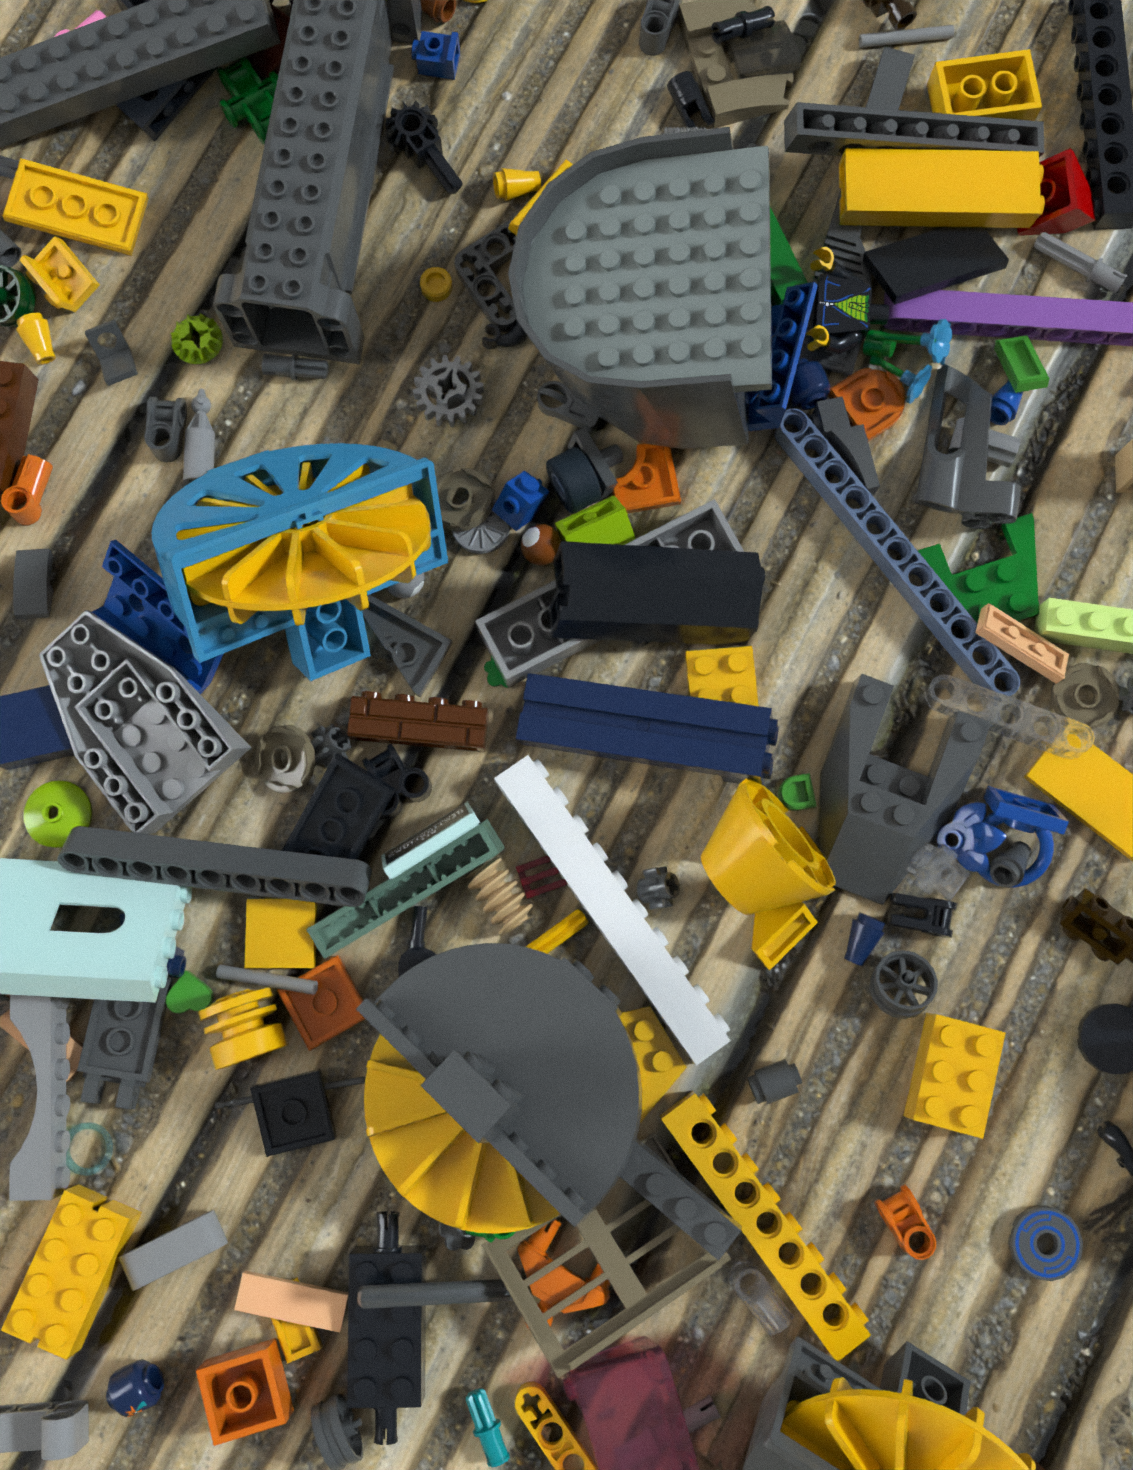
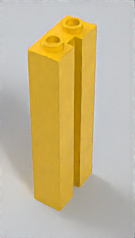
[839,148,1045,228]

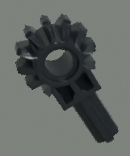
[385,100,463,194]

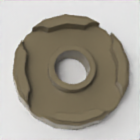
[436,468,494,531]
[1051,663,1120,730]
[255,725,316,793]

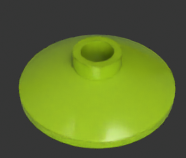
[24,780,92,848]

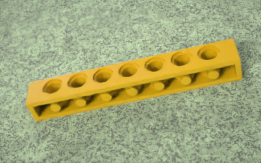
[659,1091,871,1361]

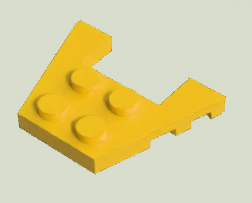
[620,1006,687,1123]

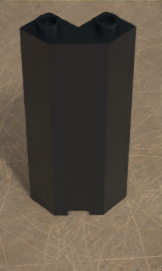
[549,541,765,646]

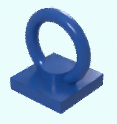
[978,786,1069,888]

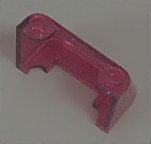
[563,1336,699,1470]

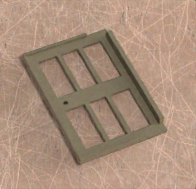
[482,1133,731,1379]

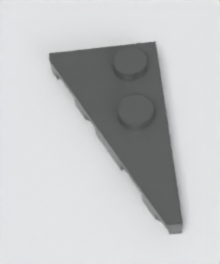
[362,595,453,698]

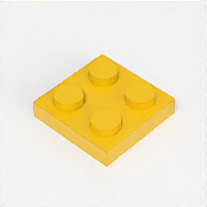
[685,646,759,706]

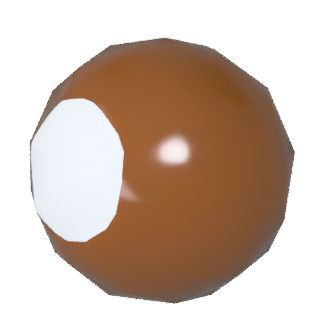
[521,524,562,566]

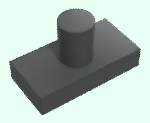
[567,427,623,501]

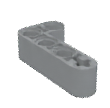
[0,1400,89,1460]

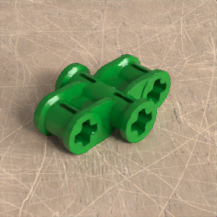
[216,56,278,145]

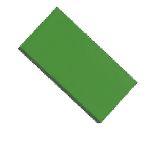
[994,335,1050,393]

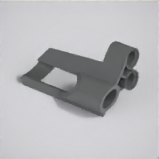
[915,364,1021,529]

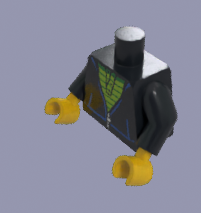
[806,247,889,355]

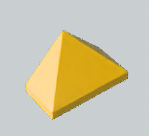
[751,902,818,971]

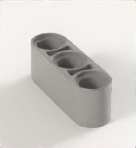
[118,1210,228,1291]

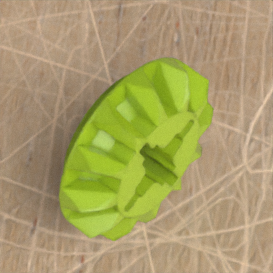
[170,313,223,364]

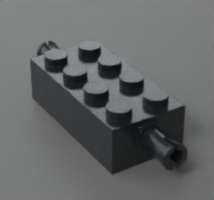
[347,1211,426,1445]

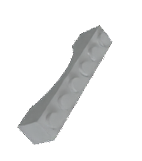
[9,995,70,1201]

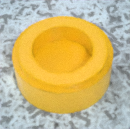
[420,267,453,302]

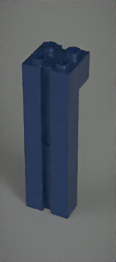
[515,673,779,785]

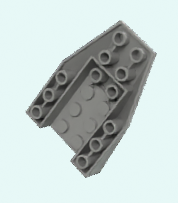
[39,610,252,834]

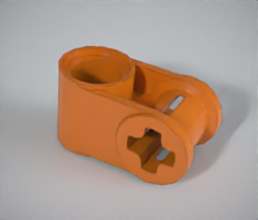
[874,1184,937,1260]

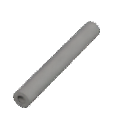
[859,25,954,48]
[216,964,318,995]

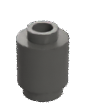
[747,1059,802,1105]

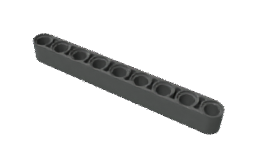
[57,826,372,907]

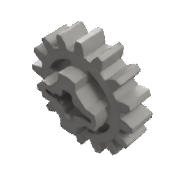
[413,355,484,427]

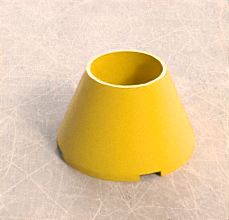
[701,778,836,915]

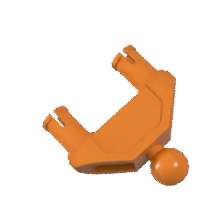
[517,1219,611,1330]

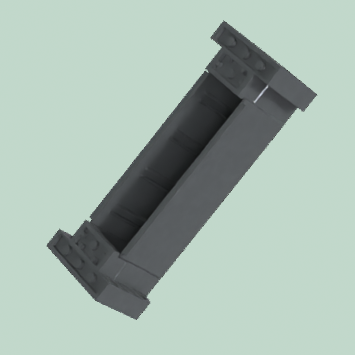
[213,0,423,365]

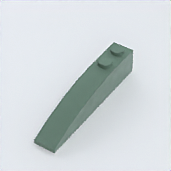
[306,819,505,959]

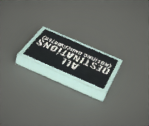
[381,801,480,879]

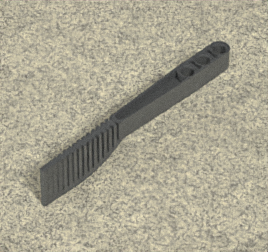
[799,46,915,376]

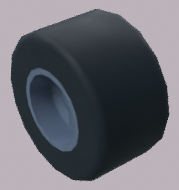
[546,447,601,514]

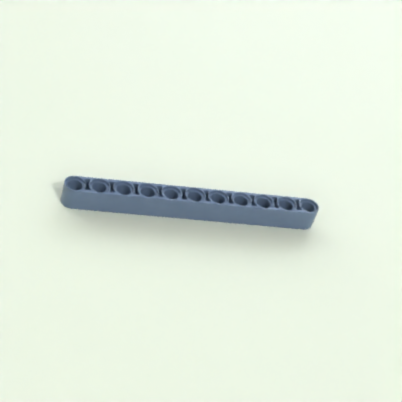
[775,408,1020,702]

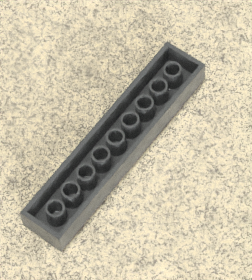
[0,0,281,148]

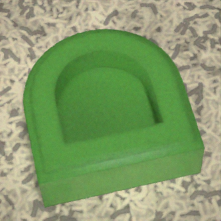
[778,773,816,811]

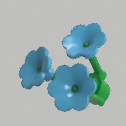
[863,319,952,404]

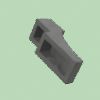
[809,396,880,496]

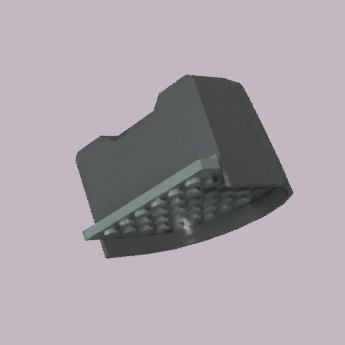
[508,127,772,449]

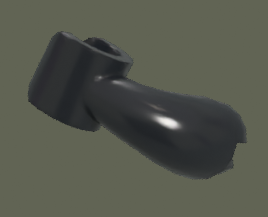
[482,319,528,349]
[1098,1121,1133,1176]

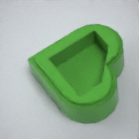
[165,970,214,1013]

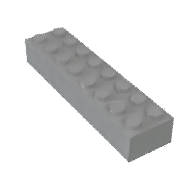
[475,499,744,688]

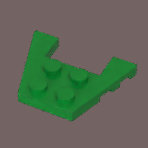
[917,513,1039,624]

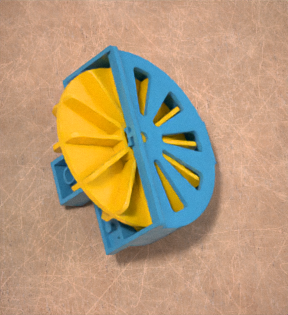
[151,443,448,681]

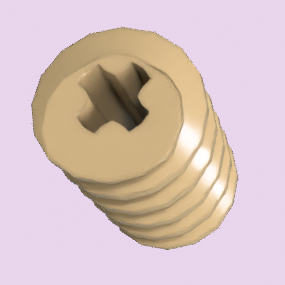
[465,857,533,937]

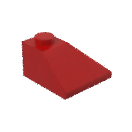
[1017,148,1095,236]

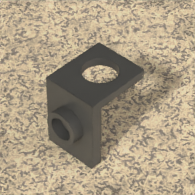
[85,320,138,386]

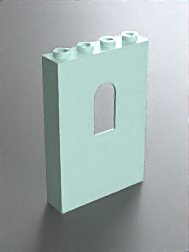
[0,858,192,1003]

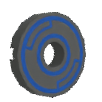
[1008,1205,1083,1281]

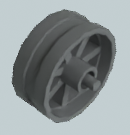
[869,950,938,1019]
[311,1393,364,1470]

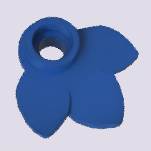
[937,802,1006,872]

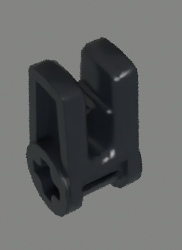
[886,893,957,938]

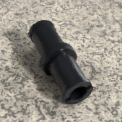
[711,6,775,44]

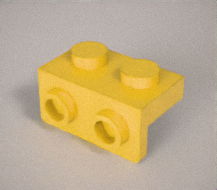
[19,236,100,312]

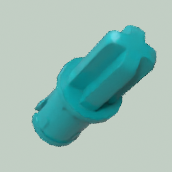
[465,1388,510,1468]

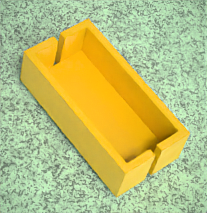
[1,1184,142,1360]

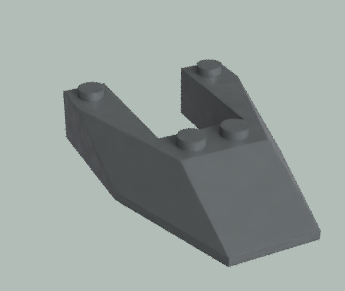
[818,674,991,905]

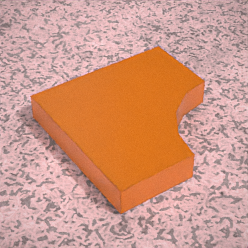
[612,444,681,514]

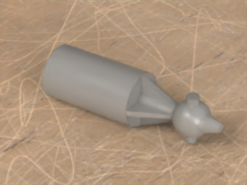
[183,389,215,485]

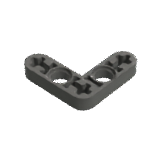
[454,217,517,332]

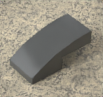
[13,548,54,619]

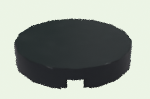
[1077,1004,1133,1074]

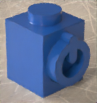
[492,471,549,531]

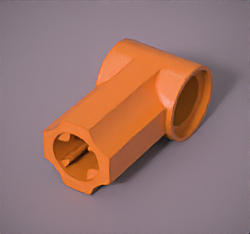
[1,454,53,525]

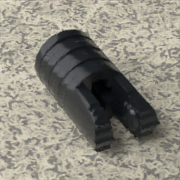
[667,71,715,128]

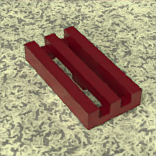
[516,855,568,899]

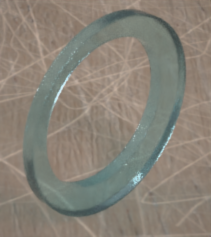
[66,1122,113,1176]

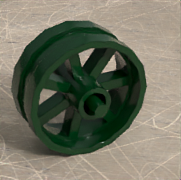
[0,265,36,328]

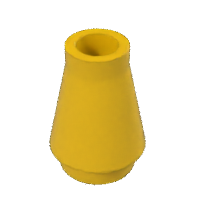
[493,168,541,201]
[16,312,56,365]

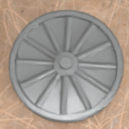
[452,499,510,554]

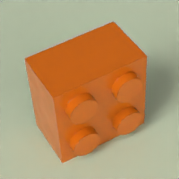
[196,1338,294,1446]

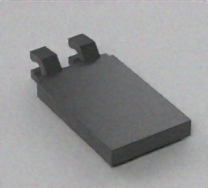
[77,977,173,1109]

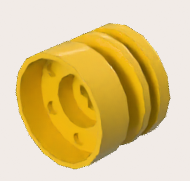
[198,988,288,1070]

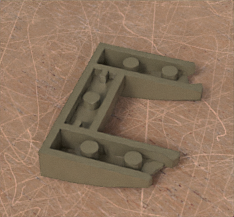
[677,0,794,128]

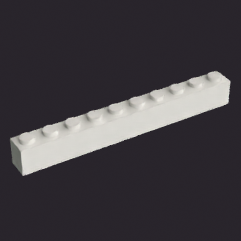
[494,755,731,1066]

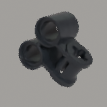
[362,743,432,819]

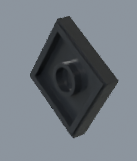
[250,1069,337,1157]

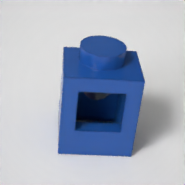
[412,31,460,80]

